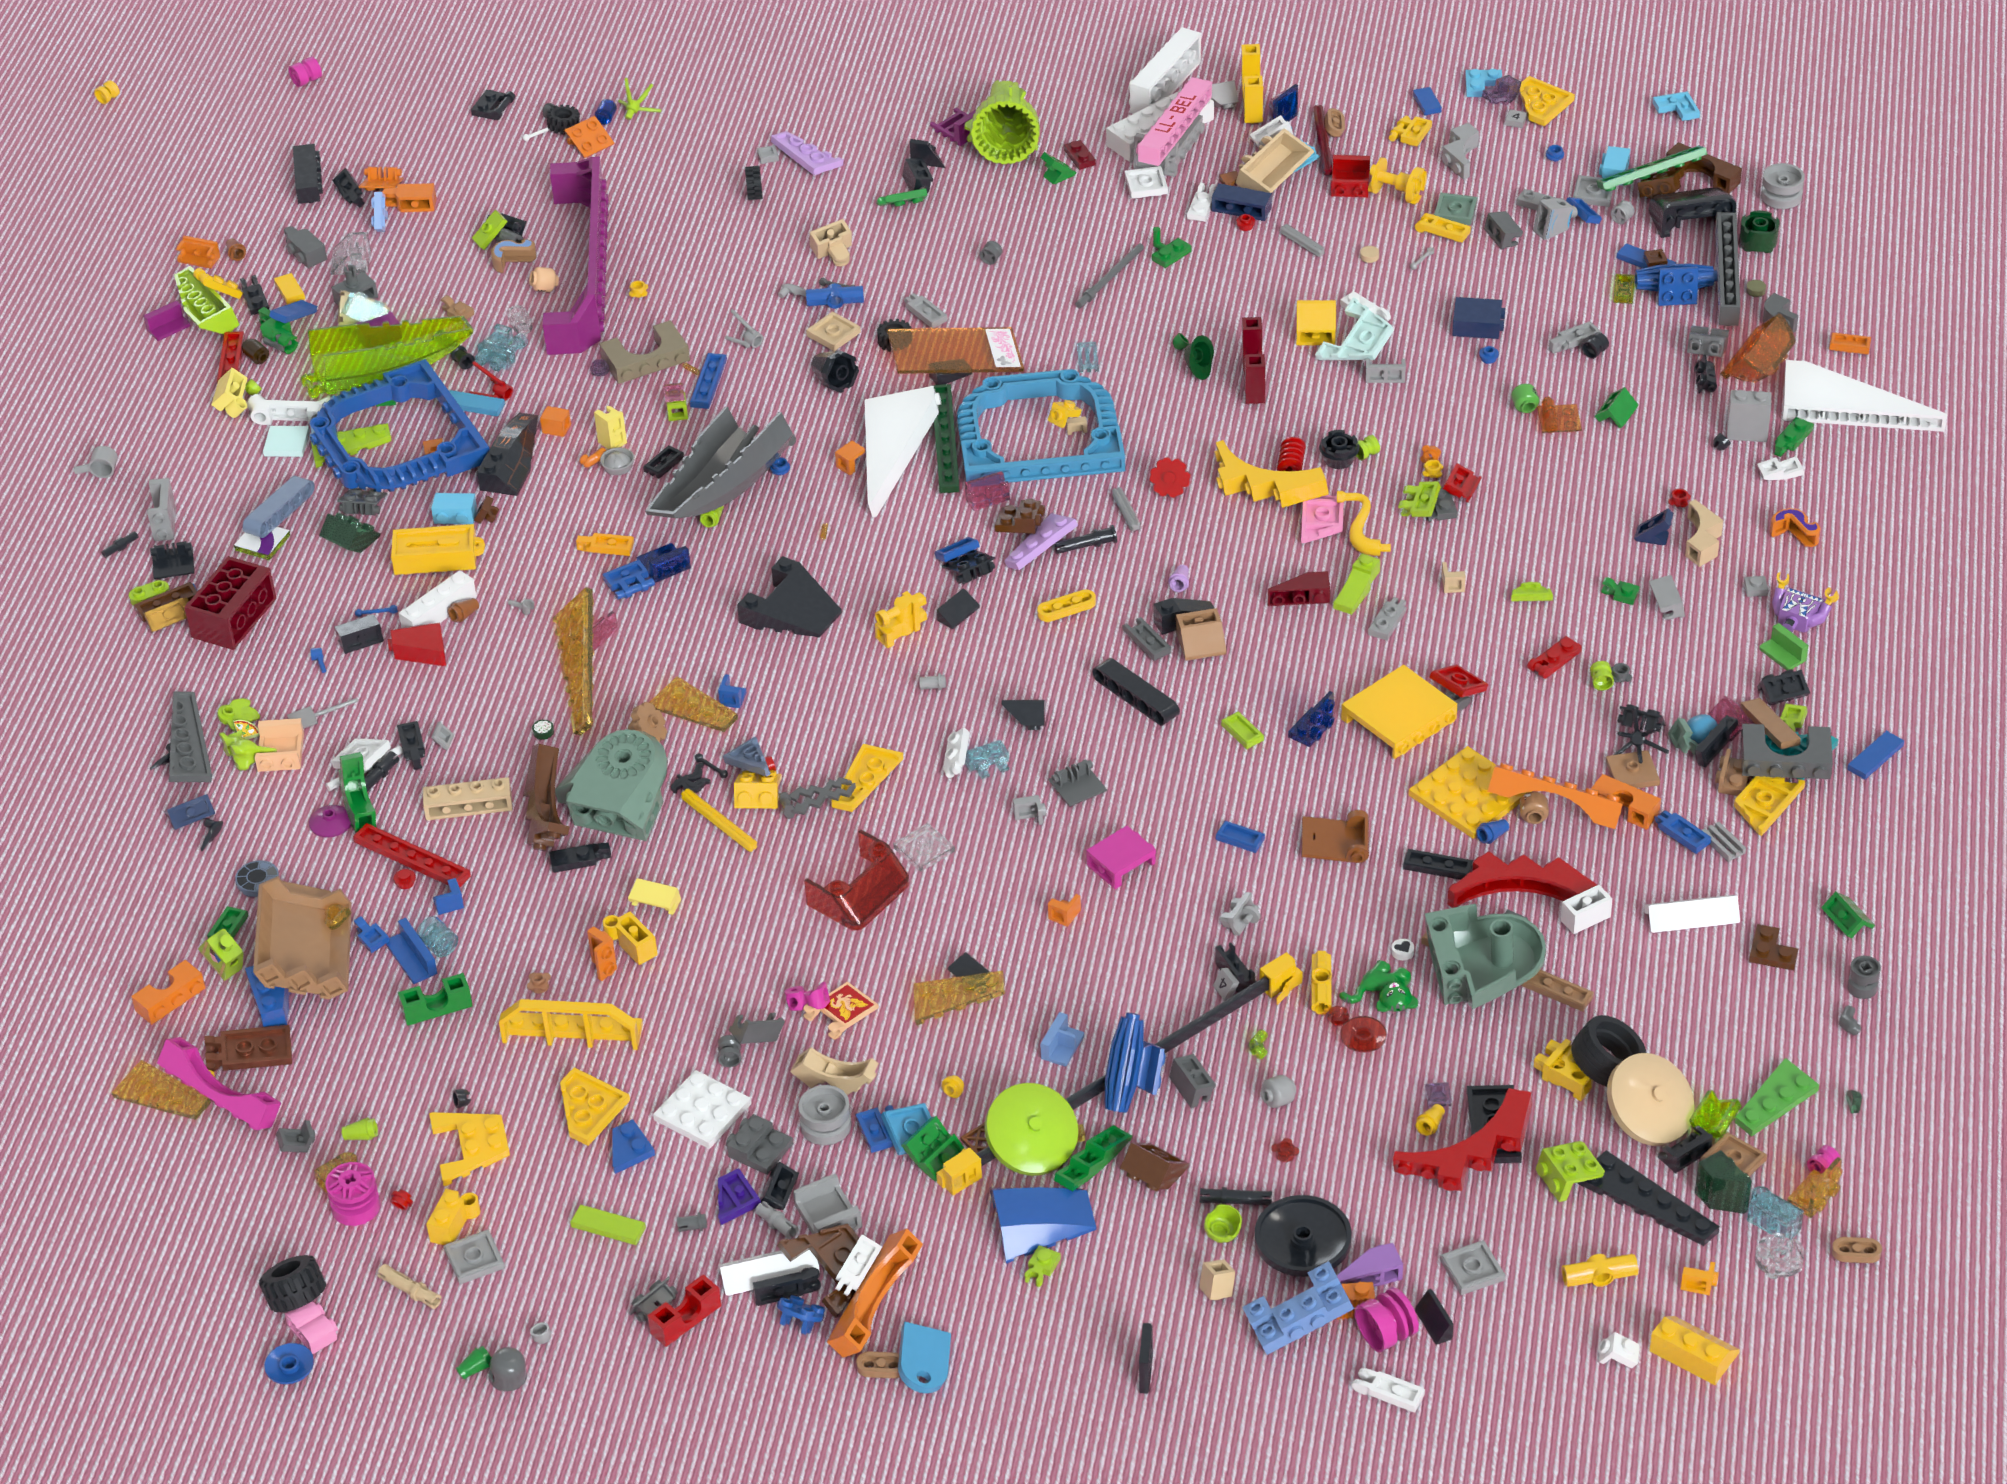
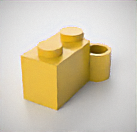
[603,911,658,965]
[426,1189,480,1245]

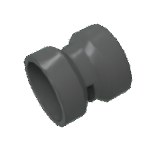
[718,1035,741,1067]

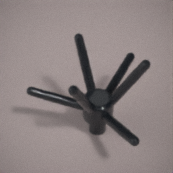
[1613,706,1669,764]

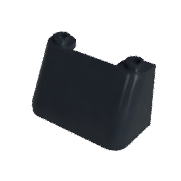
[1648,187,1737,238]

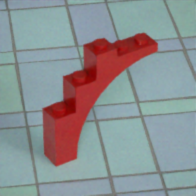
[1447,851,1597,908]
[1393,1088,1532,1191]

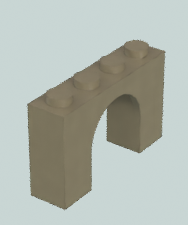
[599,320,690,384]

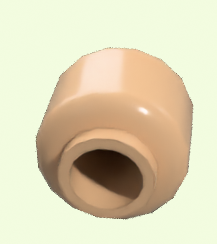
[529,267,559,292]

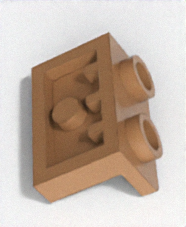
[1715,748,1749,796]

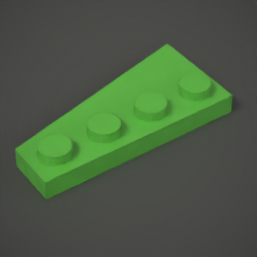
[1735,1058,1819,1137]

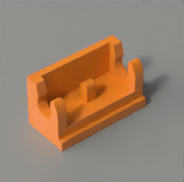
[176,235,220,269]

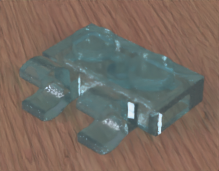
[965,740,1010,779]

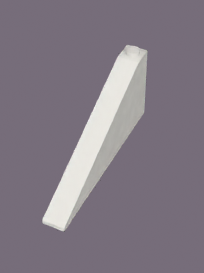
[1782,360,1947,432]
[865,386,941,517]

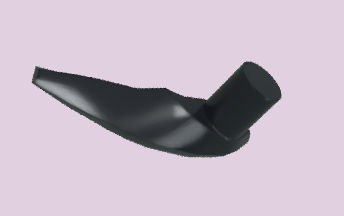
[150,743,170,770]
[200,819,223,851]

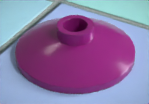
[309,805,351,838]

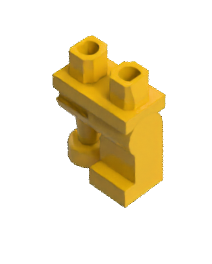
[875,591,927,648]
[1533,1038,1593,1101]

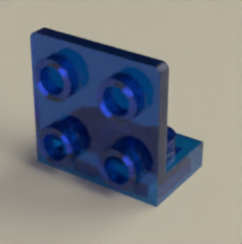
[636,543,691,583]
[1288,691,1335,747]

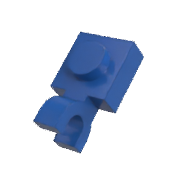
[354,916,390,953]

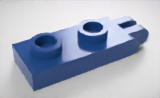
[1654,810,1712,854]

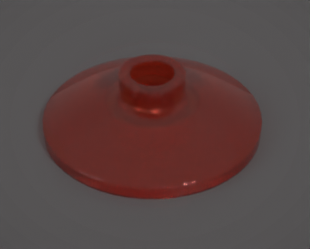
[1340,1016,1387,1052]

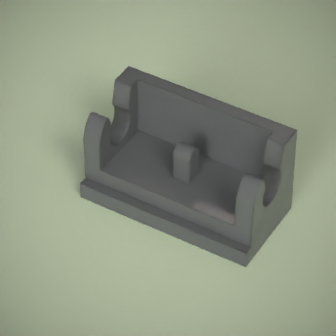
[1484,211,1523,250]
[729,1013,785,1044]
[1169,1054,1216,1108]

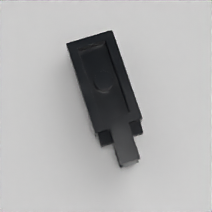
[332,168,365,208]
[1695,715,1739,767]
[397,721,426,770]
[549,842,611,873]

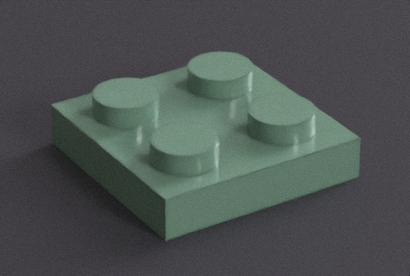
[1434,193,1478,225]

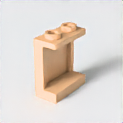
[255,718,304,772]

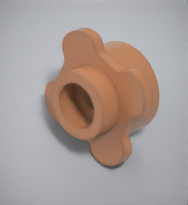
[527,972,551,994]

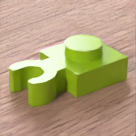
[1780,703,1808,732]
[1025,1245,1061,1287]

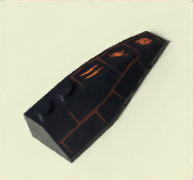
[477,412,538,496]

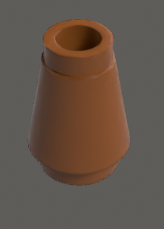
[226,238,246,261]
[448,598,479,622]

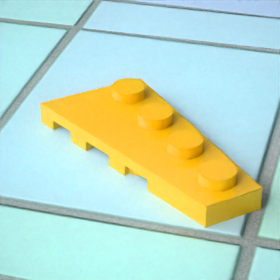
[831,744,904,812]

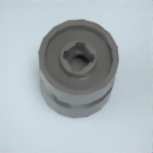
[1847,955,1881,999]

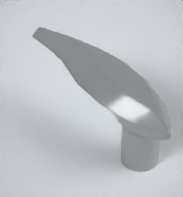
[778,284,806,299]

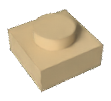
[1066,416,1087,435]

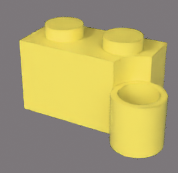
[211,368,248,418]

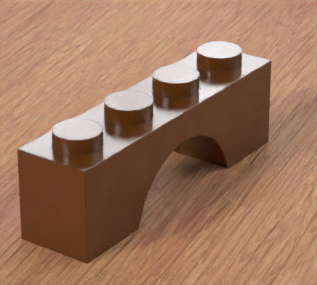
[1666,142,1742,194]

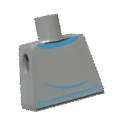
[1533,198,1578,240]

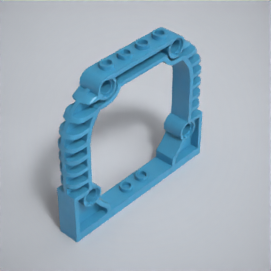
[957,369,1126,487]

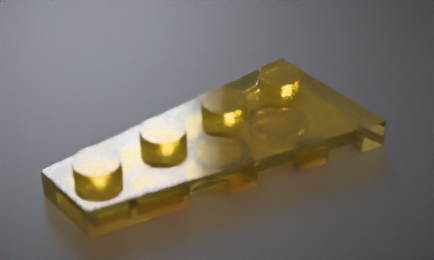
[649,676,738,732]
[111,1060,211,1120]

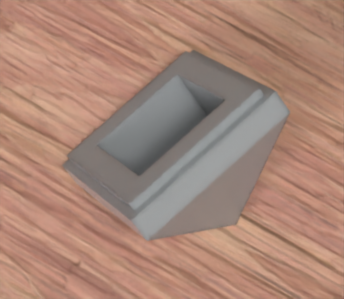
[431,721,454,750]

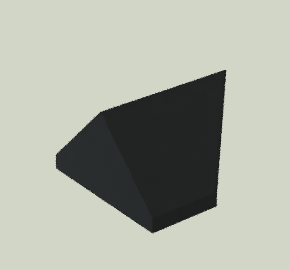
[909,139,946,168]

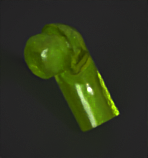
[1248,1029,1268,1059]

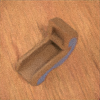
[491,239,537,273]

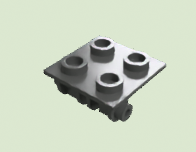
[337,488,388,516]
[1048,759,1107,807]

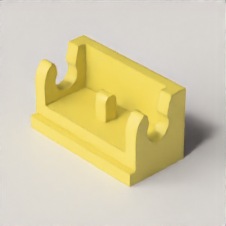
[594,406,627,450]
[628,878,681,915]

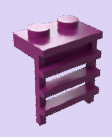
[930,108,976,146]

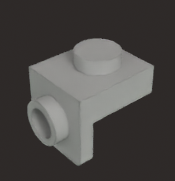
[1013,795,1046,825]

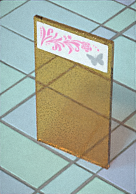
[887,327,1024,374]

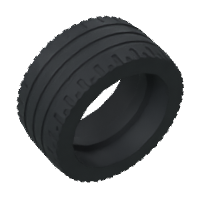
[1571,1015,1646,1087]

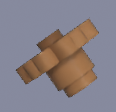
[628,702,667,742]

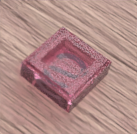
[664,383,685,402]

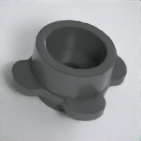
[1611,663,1632,683]

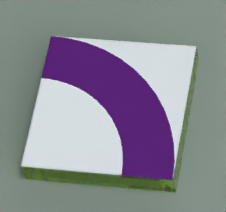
[234,527,290,560]

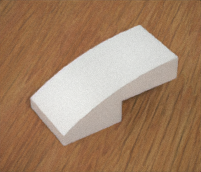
[1757,456,1804,480]

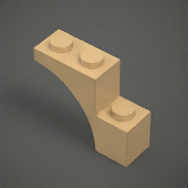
[1685,499,1723,567]
[790,1047,879,1095]

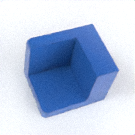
[718,674,747,708]
[433,878,464,915]

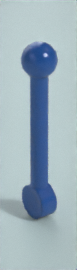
[355,605,398,617]

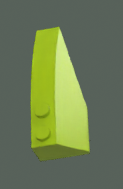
[174,266,240,334]

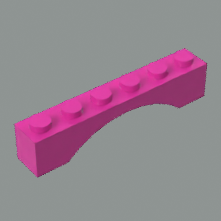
[157,1037,281,1130]

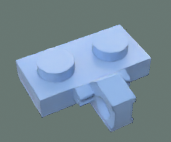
[371,192,388,232]

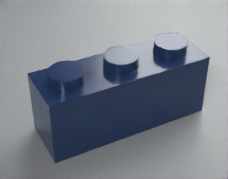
[1212,183,1272,221]

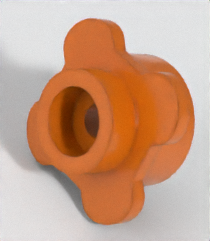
[1420,445,1441,463]

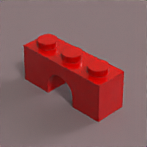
[647,1274,722,1347]

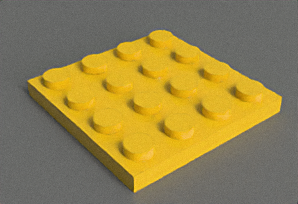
[1408,746,1532,839]

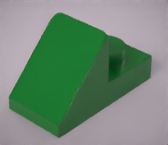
[1040,152,1077,184]

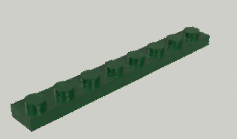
[931,384,960,493]

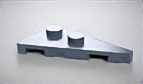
[723,737,771,777]

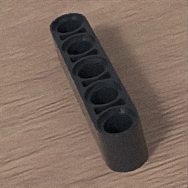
[1092,658,1180,726]

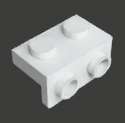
[1250,115,1293,148]

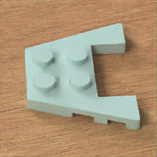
[1315,298,1394,360]

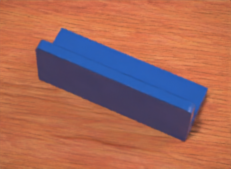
[386,918,438,984]

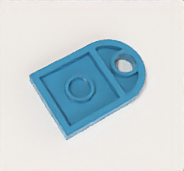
[898,1322,951,1393]

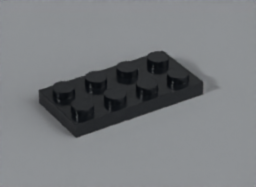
[1466,1085,1522,1164]

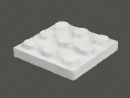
[653,1070,752,1149]

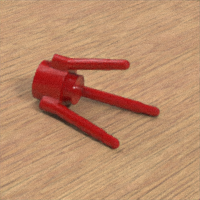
[469,362,513,400]

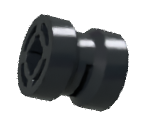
[1582,332,1609,359]

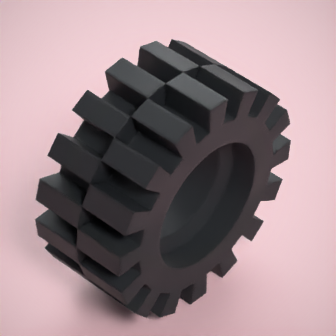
[547,104,580,134]
[745,166,763,200]
[877,319,912,352]

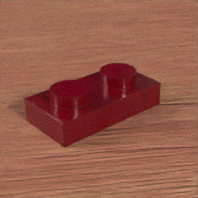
[1064,140,1096,170]

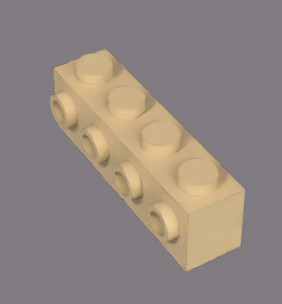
[423,777,513,821]

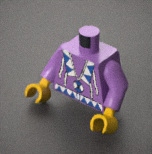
[1772,572,1839,633]

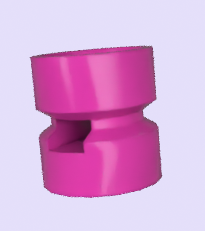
[288,56,322,87]

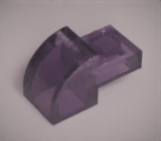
[1482,75,1522,106]

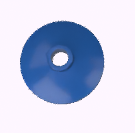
[264,1343,314,1384]

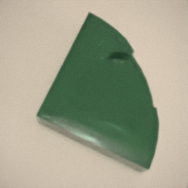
[1846,1090,1862,1114]

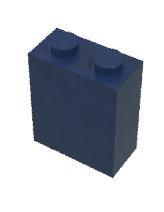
[1452,297,1506,339]

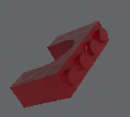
[1242,317,1266,404]

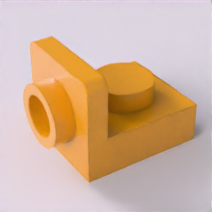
[1680,1262,1719,1296]

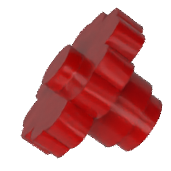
[1150,457,1191,498]

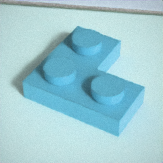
[1465,69,1503,97]
[1652,91,1700,121]

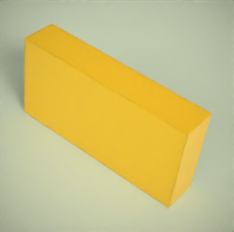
[274,273,305,305]

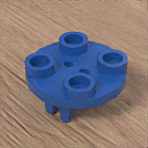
[777,1295,825,1335]

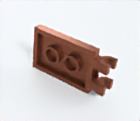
[204,1025,292,1071]

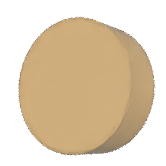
[1360,246,1379,263]

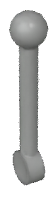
[1410,247,1434,270]

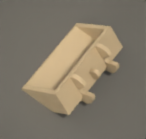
[1236,128,1314,193]

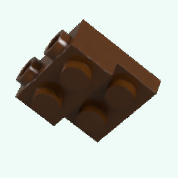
[1637,168,1685,199]
[995,498,1045,534]

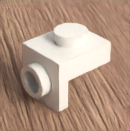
[1598,1332,1639,1368]

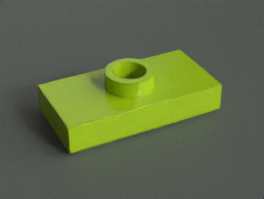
[472,210,508,250]

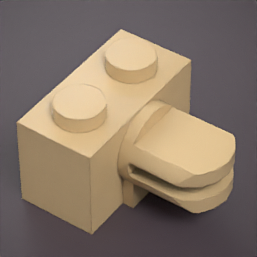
[810,219,852,267]

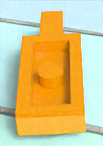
[576,533,634,556]

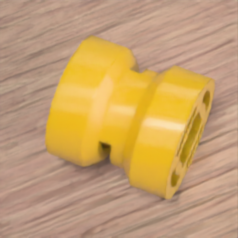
[94,80,120,104]

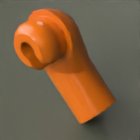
[579,447,606,468]

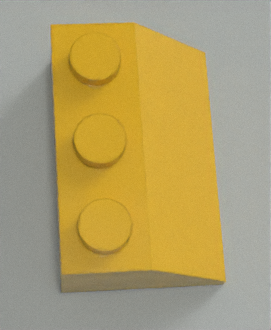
[1650,1316,1740,1385]

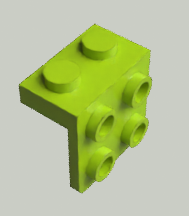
[1535,1141,1605,1202]

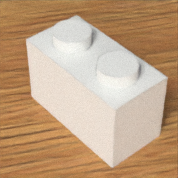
[1561,885,1612,934]

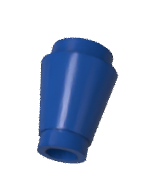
[1476,819,1510,844]

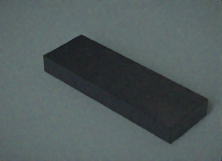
[1403,849,1473,880]

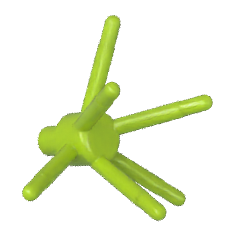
[618,78,661,120]

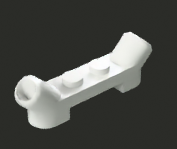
[248,394,330,426]

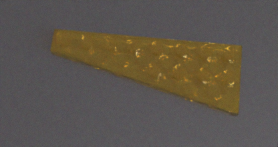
[553,587,594,736]

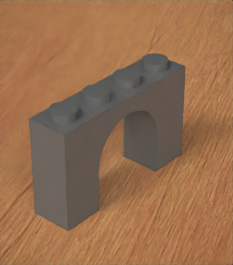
[1741,724,1833,779]

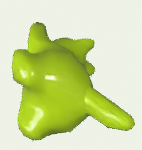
[219,729,277,771]

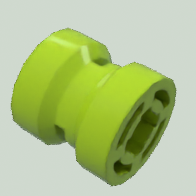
[1356,435,1380,461]
[1590,661,1614,691]

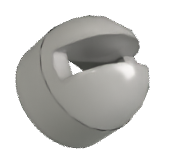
[530,1322,551,1344]

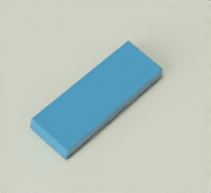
[449,390,505,417]

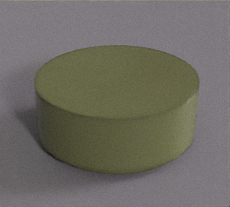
[1746,280,1766,297]

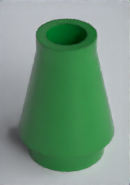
[455,1346,492,1380]

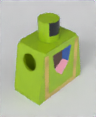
[198,928,244,981]

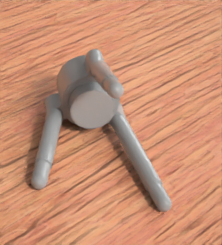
[725,309,763,348]

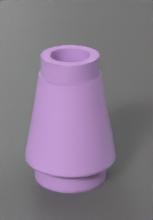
[1169,565,1189,592]

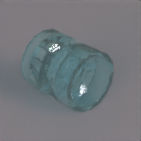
[417,916,458,957]

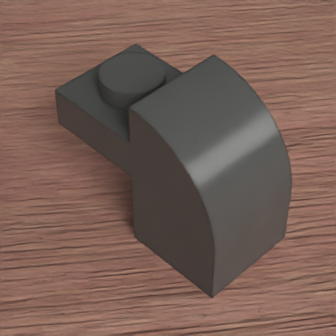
[1763,293,1798,334]

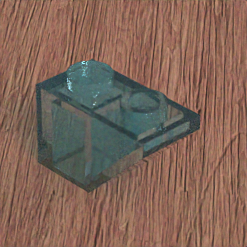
[341,291,389,323]

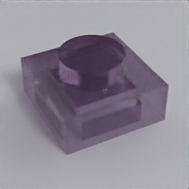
[1425,1082,1452,1108]

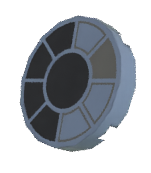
[235,860,280,897]

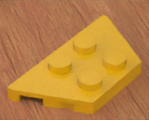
[1734,776,1805,836]

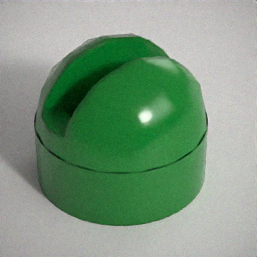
[1173,333,1190,350]

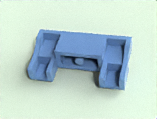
[1242,1261,1354,1355]

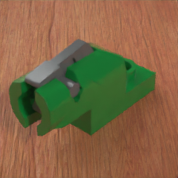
[258,307,299,354]

